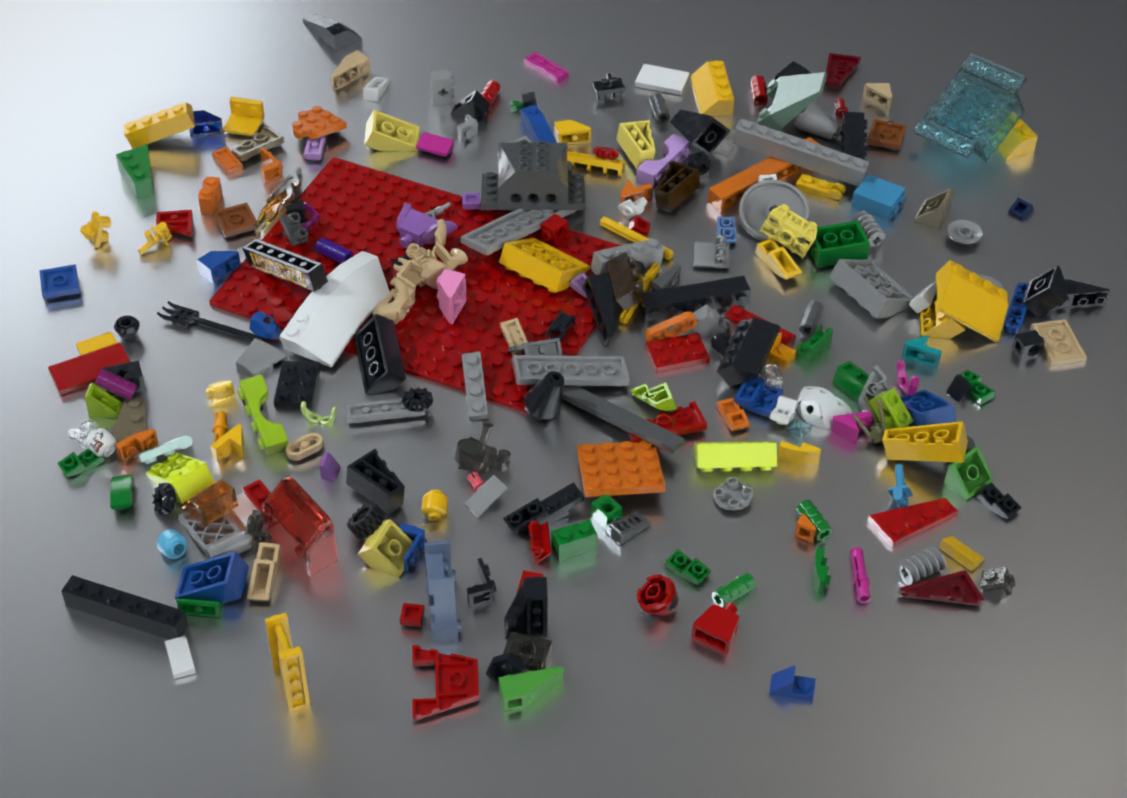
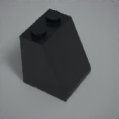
[670,109,731,156]

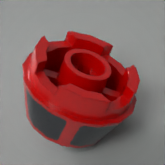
[636,574,679,617]

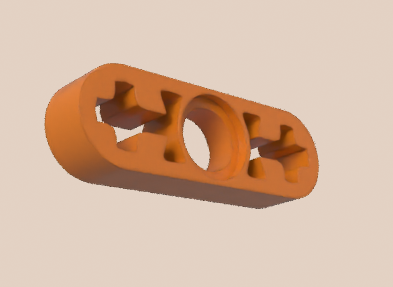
[645,312,697,342]

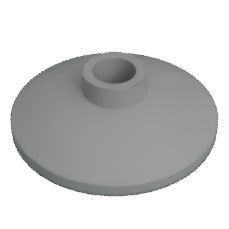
[947,219,983,244]

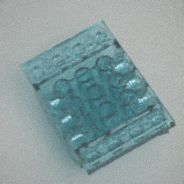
[913,53,1027,163]

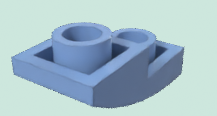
[717,217,736,243]

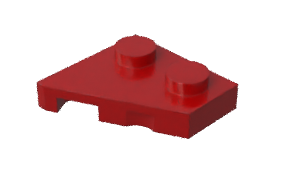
[156,210,193,237]

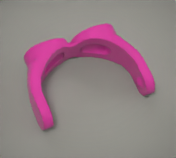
[896,360,919,395]

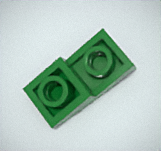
[954,370,995,405]
[57,448,105,477]
[110,474,134,510]
[813,547,831,595]
[664,549,711,585]

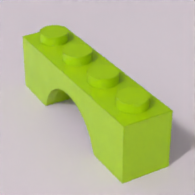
[237,374,289,456]

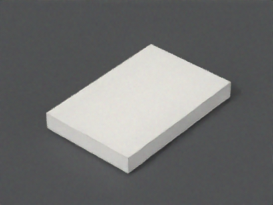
[635,64,690,95]

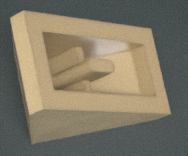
[863,83,892,111]

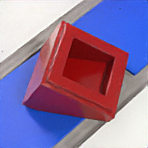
[628,215,651,236]

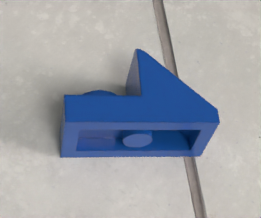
[769,666,816,701]

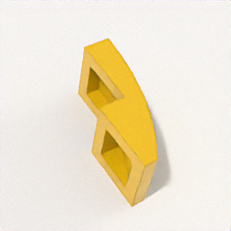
[777,440,821,465]

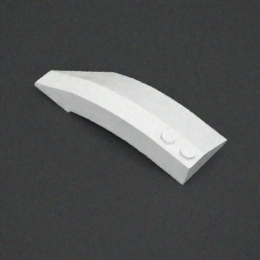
[279,251,390,368]

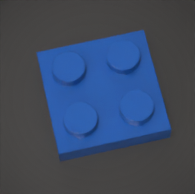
[39,264,80,299]

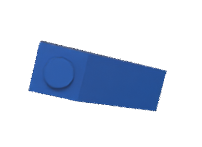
[521,105,557,143]

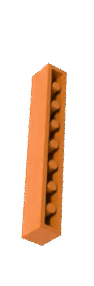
[707,137,820,212]

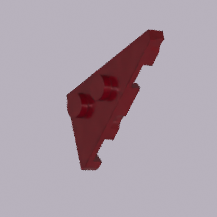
[899,570,984,606]

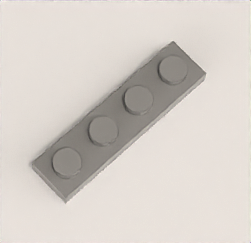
[462,352,489,421]
[346,397,425,424]

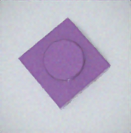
[462,193,480,210]

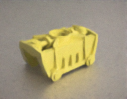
[759,204,818,259]

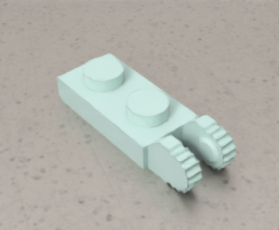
[137,435,193,464]

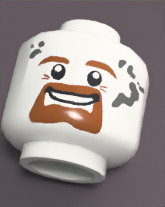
[86,428,116,457]

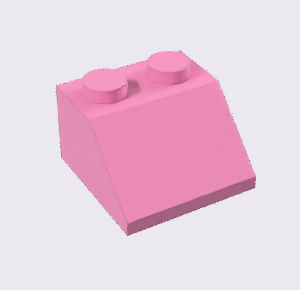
[436,269,466,324]

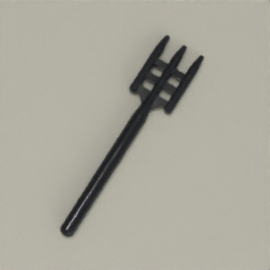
[157,301,263,341]

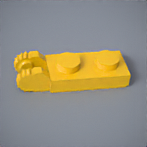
[796,174,846,200]

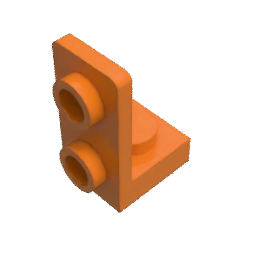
[260,147,283,185]

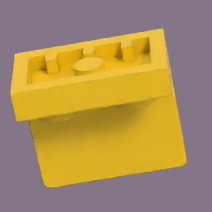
[223,96,265,136]

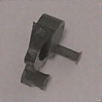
[454,421,511,473]

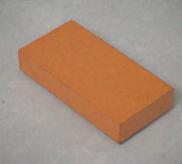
[212,147,243,175]

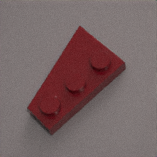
[824,53,861,88]

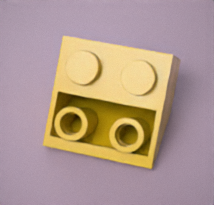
[920,300,965,339]

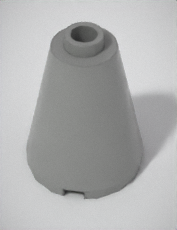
[794,100,842,140]

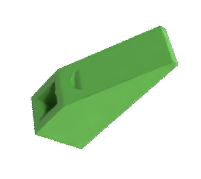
[498,666,564,712]

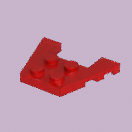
[412,645,479,721]

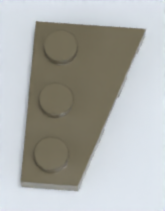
[232,125,284,161]
[112,397,147,444]

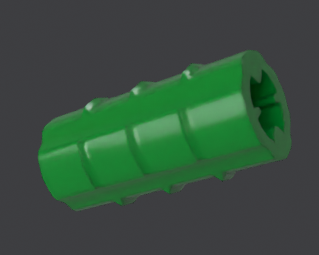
[796,500,833,541]
[712,572,756,608]

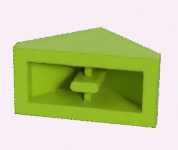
[85,383,123,419]

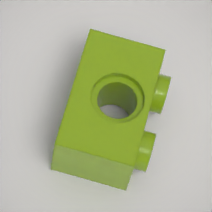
[868,388,914,429]

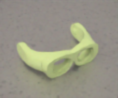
[301,401,337,427]

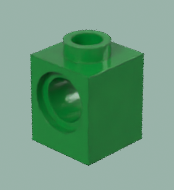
[591,495,622,530]

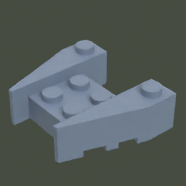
[424,541,462,643]

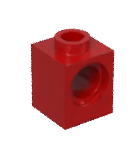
[541,213,568,245]

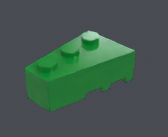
[116,144,153,199]

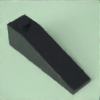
[583,274,614,347]

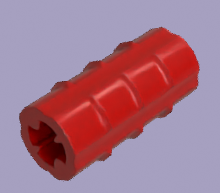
[750,75,768,106]
[481,80,501,110]

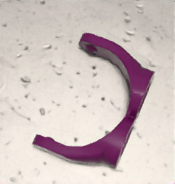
[301,202,320,231]

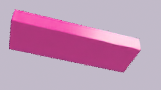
[524,52,569,83]

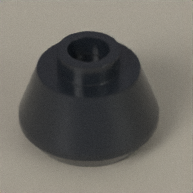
[114,315,140,339]

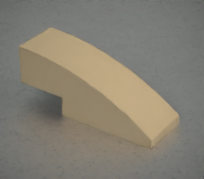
[247,542,282,602]

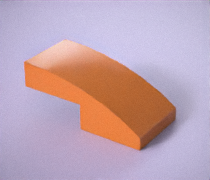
[716,397,750,432]

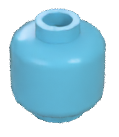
[156,529,188,559]

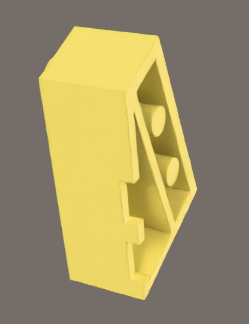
[616,120,655,169]

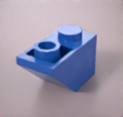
[197,251,240,283]

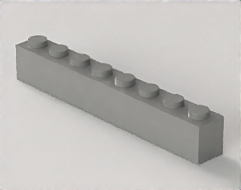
[732,118,869,186]

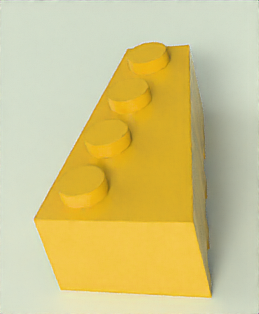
[882,421,968,463]

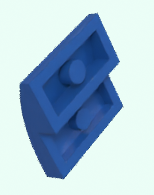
[734,378,784,418]

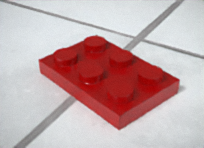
[645,333,710,373]

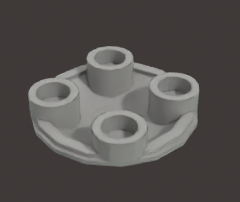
[713,477,753,511]

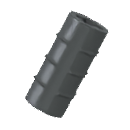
[649,93,670,124]
[799,300,824,337]

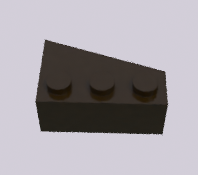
[655,161,700,213]
[607,252,644,310]

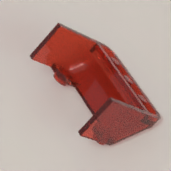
[261,475,338,577]

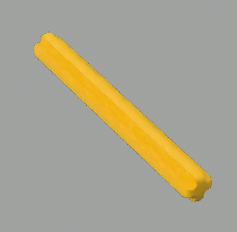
[600,216,674,260]
[618,262,660,324]

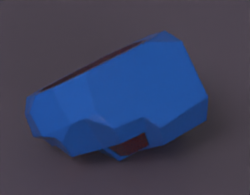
[249,311,281,339]

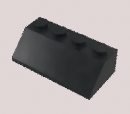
[354,314,406,395]
[717,317,781,387]

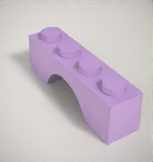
[636,134,691,189]

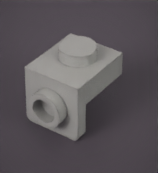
[457,114,478,142]

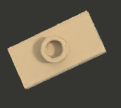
[500,318,528,356]

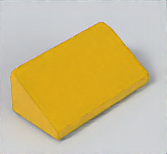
[939,536,985,572]

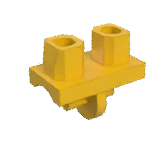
[80,212,111,248]

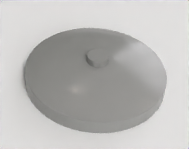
[739,180,809,243]

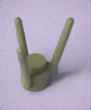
[853,396,887,443]

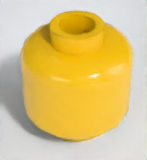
[421,489,448,521]

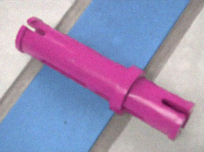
[850,547,871,603]

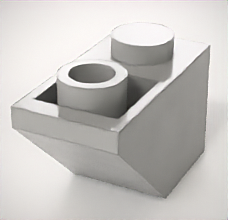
[692,304,731,338]

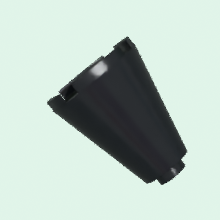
[523,371,564,421]

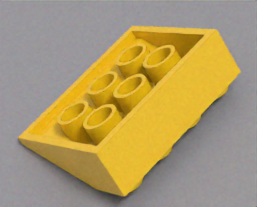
[499,237,590,293]
[936,260,1009,343]

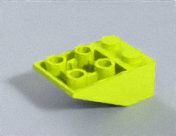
[146,453,215,503]

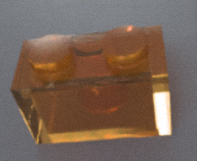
[181,479,238,527]

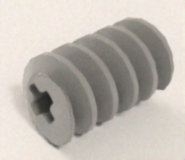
[852,211,886,248]
[898,546,946,585]

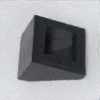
[946,374,972,403]

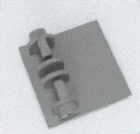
[693,235,729,268]

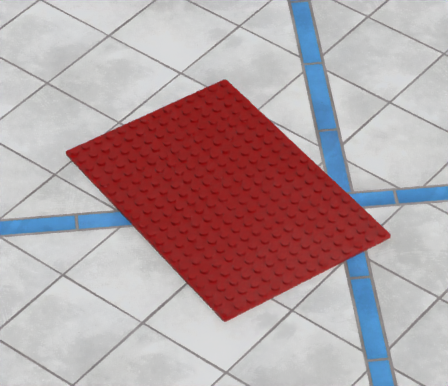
[209,157,637,414]

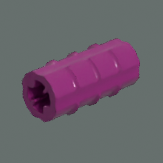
[94,369,137,400]

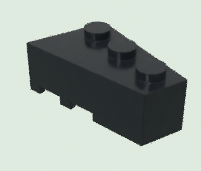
[346,449,405,514]
[504,577,548,638]

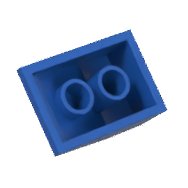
[900,390,956,427]
[175,551,249,604]

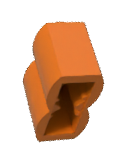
[198,176,223,216]

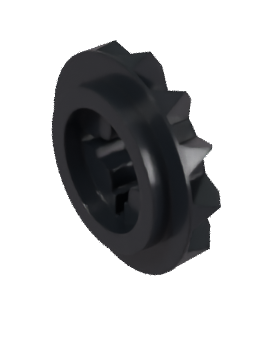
[402,386,433,412]
[152,483,176,515]

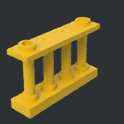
[265,612,310,712]

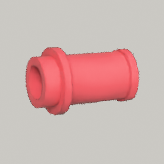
[467,471,485,493]

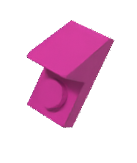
[831,411,873,443]

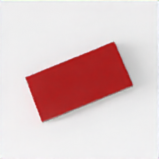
[48,343,130,395]

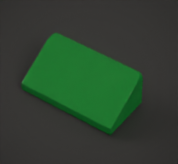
[176,598,224,617]

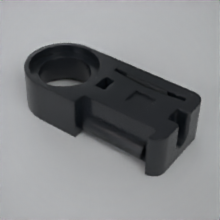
[547,312,575,343]

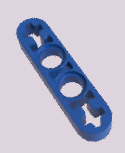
[1004,283,1029,335]

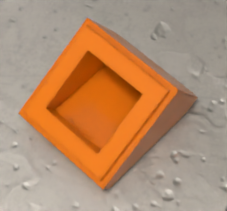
[794,514,816,544]

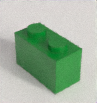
[551,519,597,561]

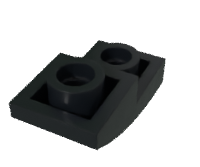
[975,482,1022,519]

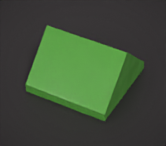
[944,445,994,500]

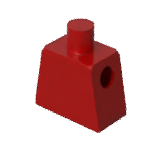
[691,603,740,654]

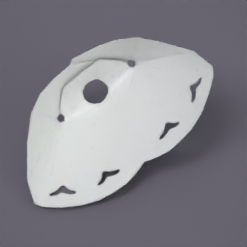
[796,386,852,429]

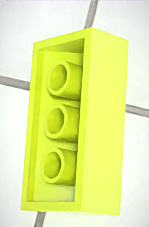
[693,441,777,472]

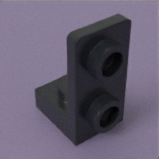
[285,199,306,223]
[467,558,497,607]

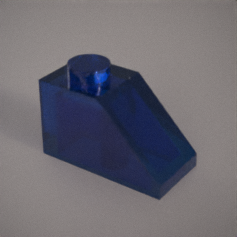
[189,110,224,137]

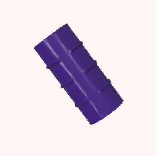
[316,238,353,264]

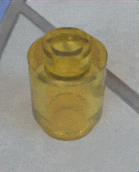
[205,380,235,403]

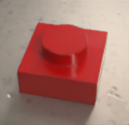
[399,603,425,627]

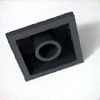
[1023,265,1069,317]

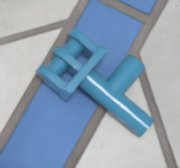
[888,464,913,508]

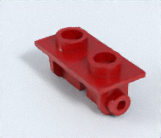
[528,521,552,564]

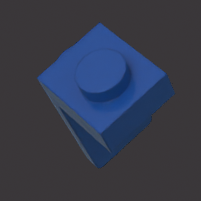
[399,523,427,572]

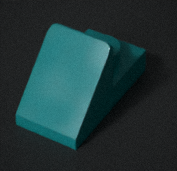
[902,336,942,369]

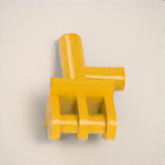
[138,222,172,255]

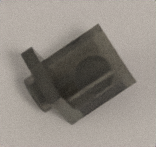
[247,510,272,543]
[980,567,1015,596]

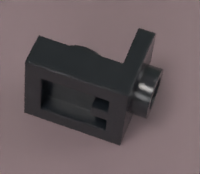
[486,652,525,686]

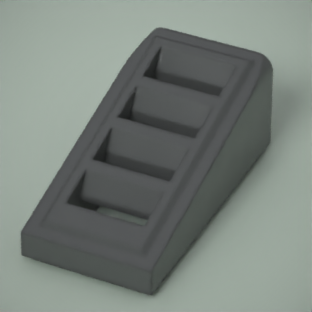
[652,265,681,291]
[607,511,651,545]

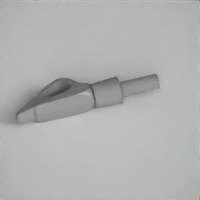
[425,202,451,218]

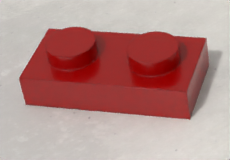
[242,479,280,517]

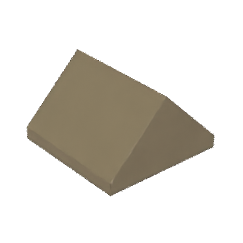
[914,188,954,230]

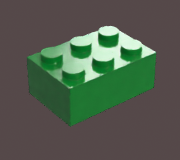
[806,220,870,268]

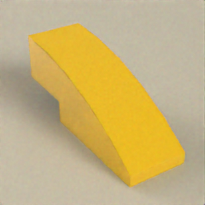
[755,239,802,280]

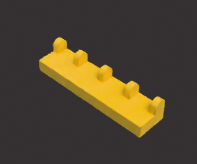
[567,151,626,177]

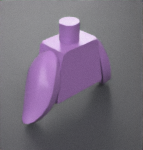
[396,202,458,248]

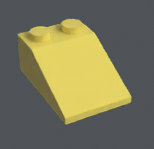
[364,110,419,151]

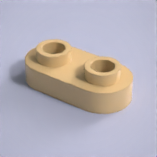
[286,433,323,461]

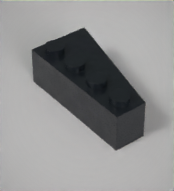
[840,112,867,161]

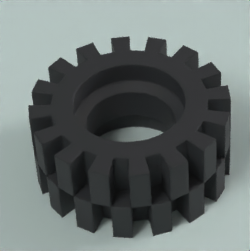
[347,501,386,539]

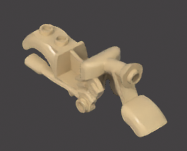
[373,219,468,324]

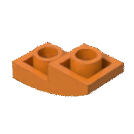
[115,429,158,462]

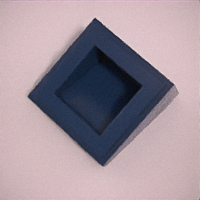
[1008,197,1034,219]

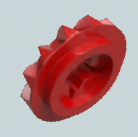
[593,146,620,160]

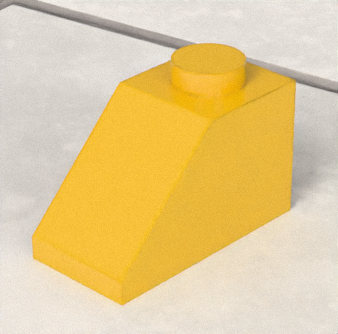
[554,119,591,146]

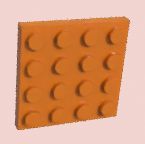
[577,440,665,497]

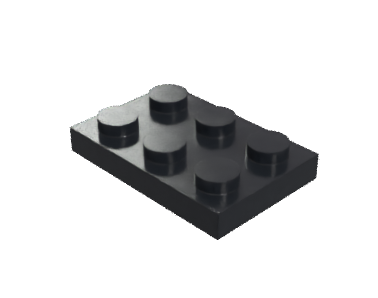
[274,361,321,408]

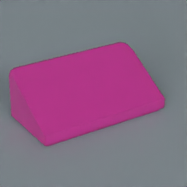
[416,132,454,157]

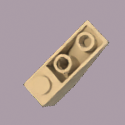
[331,50,371,91]

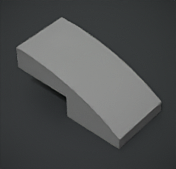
[464,475,508,518]

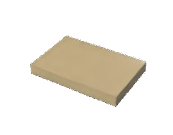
[1030,319,1087,367]

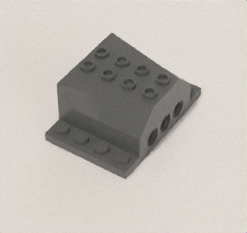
[481,141,586,210]

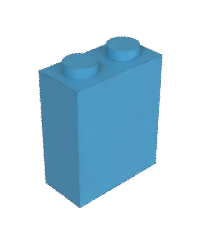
[851,174,906,220]

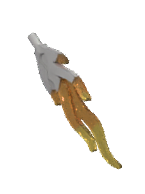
[254,167,302,237]

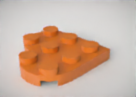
[292,106,347,140]

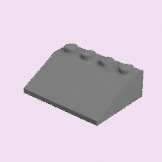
[829,259,915,319]

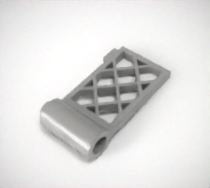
[177,497,253,559]

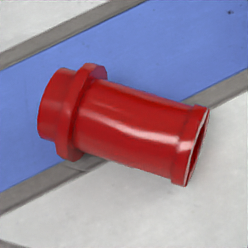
[834,98,848,118]

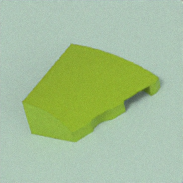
[630,383,677,411]

